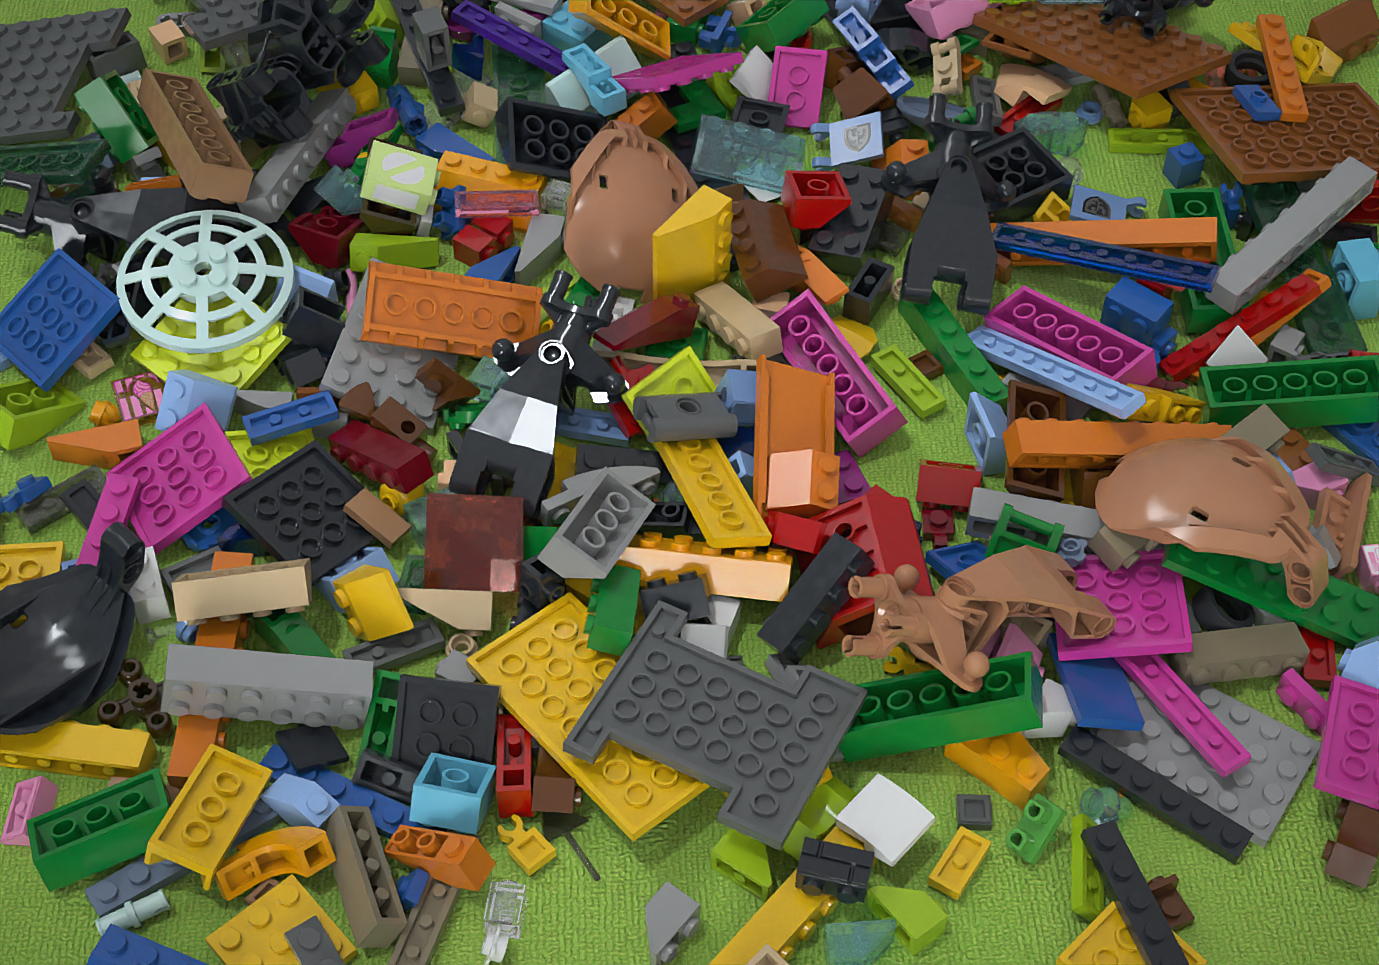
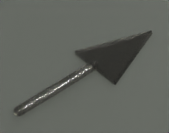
[542,811,600,881]

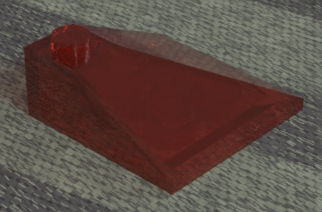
[423,493,523,592]

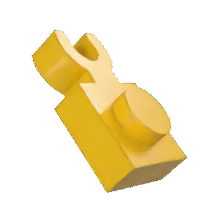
[497,814,556,876]

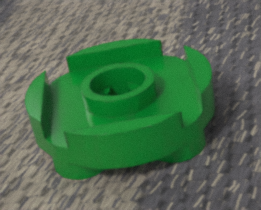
[443,402,489,429]

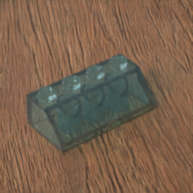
[690,114,806,194]

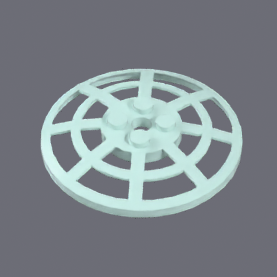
[116,210,295,354]

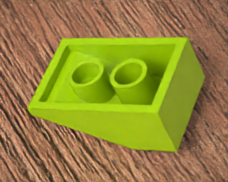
[0,378,86,450]

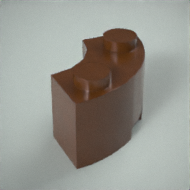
[531,744,583,813]
[1321,798,1379,889]

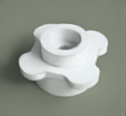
[481,925,509,965]

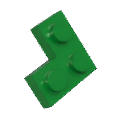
[670,79,726,134]

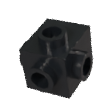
[519,553,566,609]

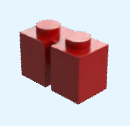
[452,207,515,267]

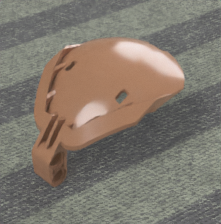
[564,120,699,303]
[1095,436,1329,608]

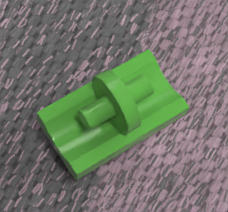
[1005,793,1067,865]

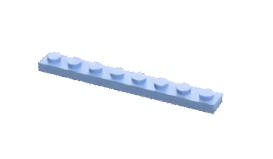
[967,325,1146,419]

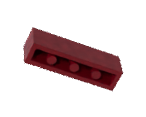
[327,419,434,494]

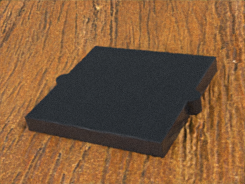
[275,724,349,774]

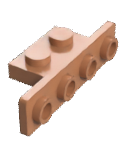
[1312,472,1372,578]

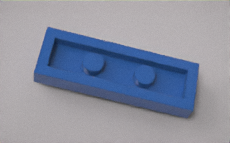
[242,390,339,446]

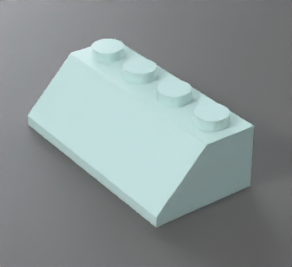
[545,35,642,114]

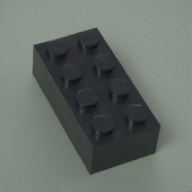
[808,163,896,277]

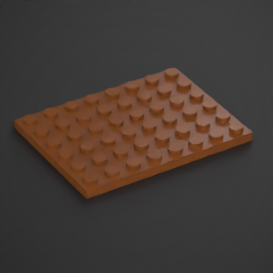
[972,0,1233,99]
[1170,82,1379,185]

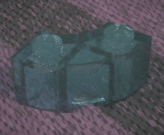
[1013,112,1088,158]

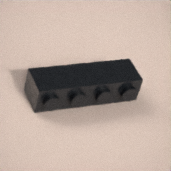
[757,532,875,665]

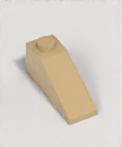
[397,588,492,636]

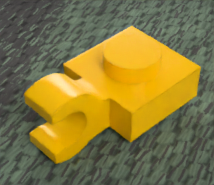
[883,646,937,675]

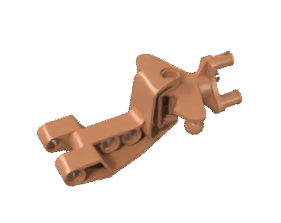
[842,545,1117,692]

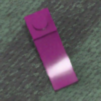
[324,107,399,170]

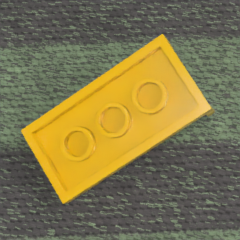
[1227,21,1343,84]
[144,743,273,892]

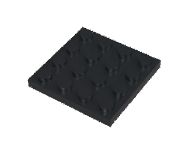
[222,440,379,587]

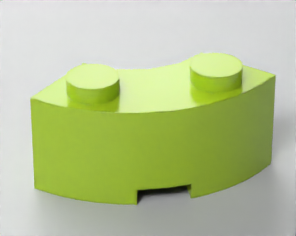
[782,776,858,862]

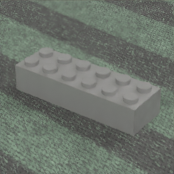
[160,643,374,730]

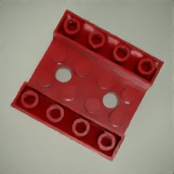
[795,494,934,650]

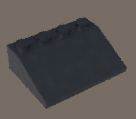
[496,96,608,187]
[973,126,1074,223]

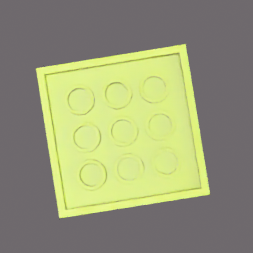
[130,270,292,390]

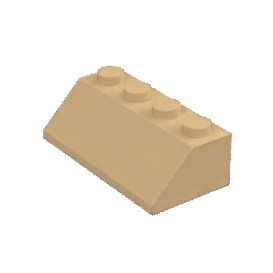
[172,558,312,626]

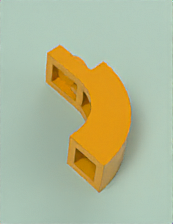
[214,826,336,901]

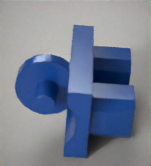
[699,10,742,54]
[433,185,475,241]

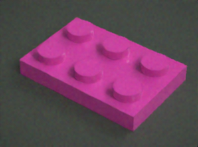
[768,46,828,130]

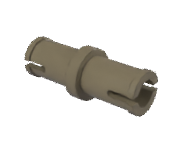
[1091,83,1128,128]

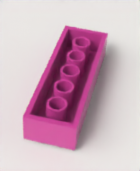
[984,285,1157,386]
[770,289,908,457]

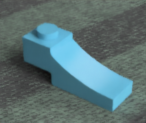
[562,43,627,117]

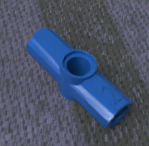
[386,83,428,137]

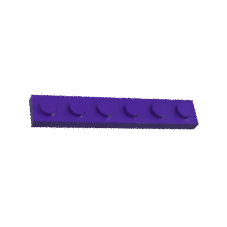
[451,0,569,77]

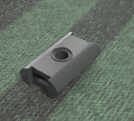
[633,392,738,442]

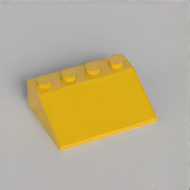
[653,185,733,302]

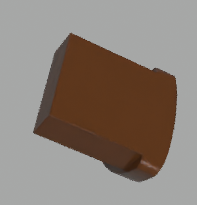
[338,382,375,424]

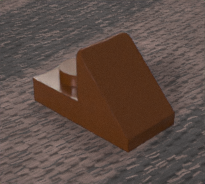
[415,358,481,412]

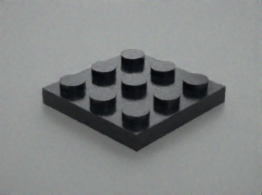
[392,674,502,771]

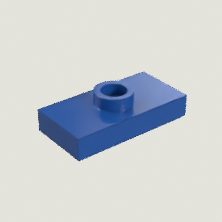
[1232,85,1282,121]

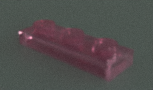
[454,190,539,218]

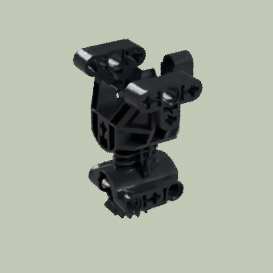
[206,0,390,148]

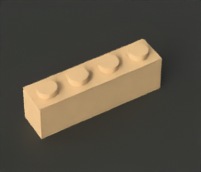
[693,281,783,360]

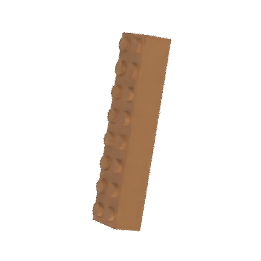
[137,68,254,204]

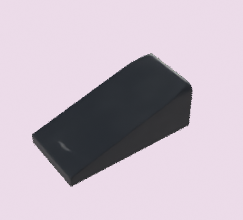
[351,747,421,805]

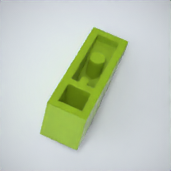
[349,233,440,272]

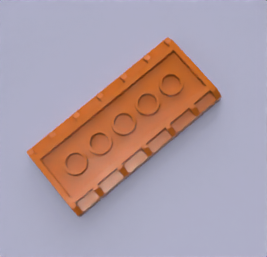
[359,261,543,360]
[753,354,835,519]

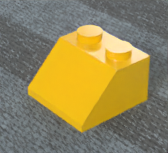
[332,564,414,642]

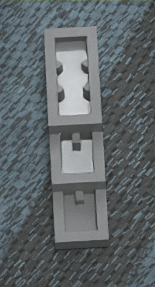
[235,390,350,439]

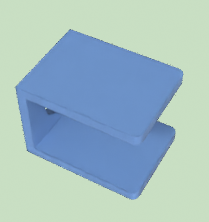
[714,369,756,426]

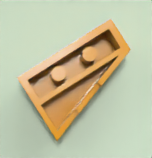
[944,732,1050,811]

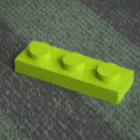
[870,344,947,419]
[1070,814,1104,923]

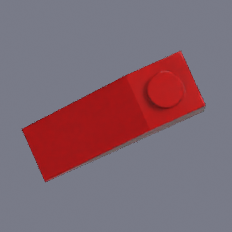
[496,714,534,818]

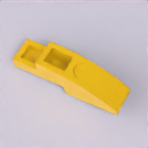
[1108,383,1205,424]

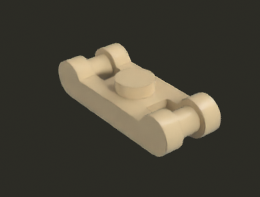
[930,36,963,96]

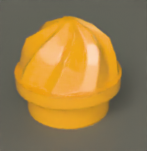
[89,400,120,427]

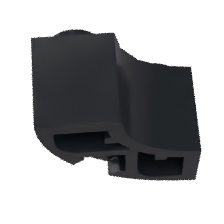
[876,28,934,75]
[272,339,329,389]

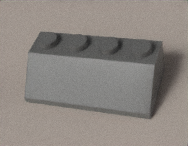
[537,466,656,579]

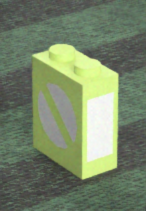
[360,140,441,216]

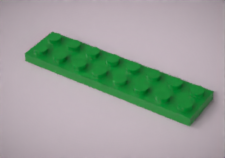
[1161,515,1379,649]

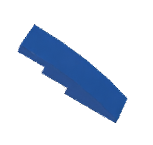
[832,6,915,100]

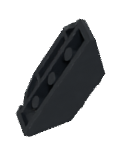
[94,251,164,348]

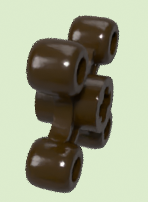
[97,658,174,741]

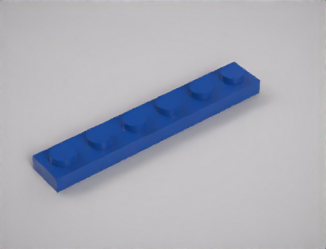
[259,744,447,839]

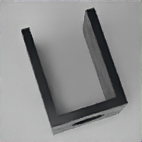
[282,286,345,354]

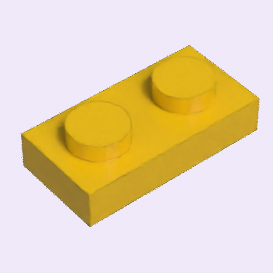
[927,826,991,901]

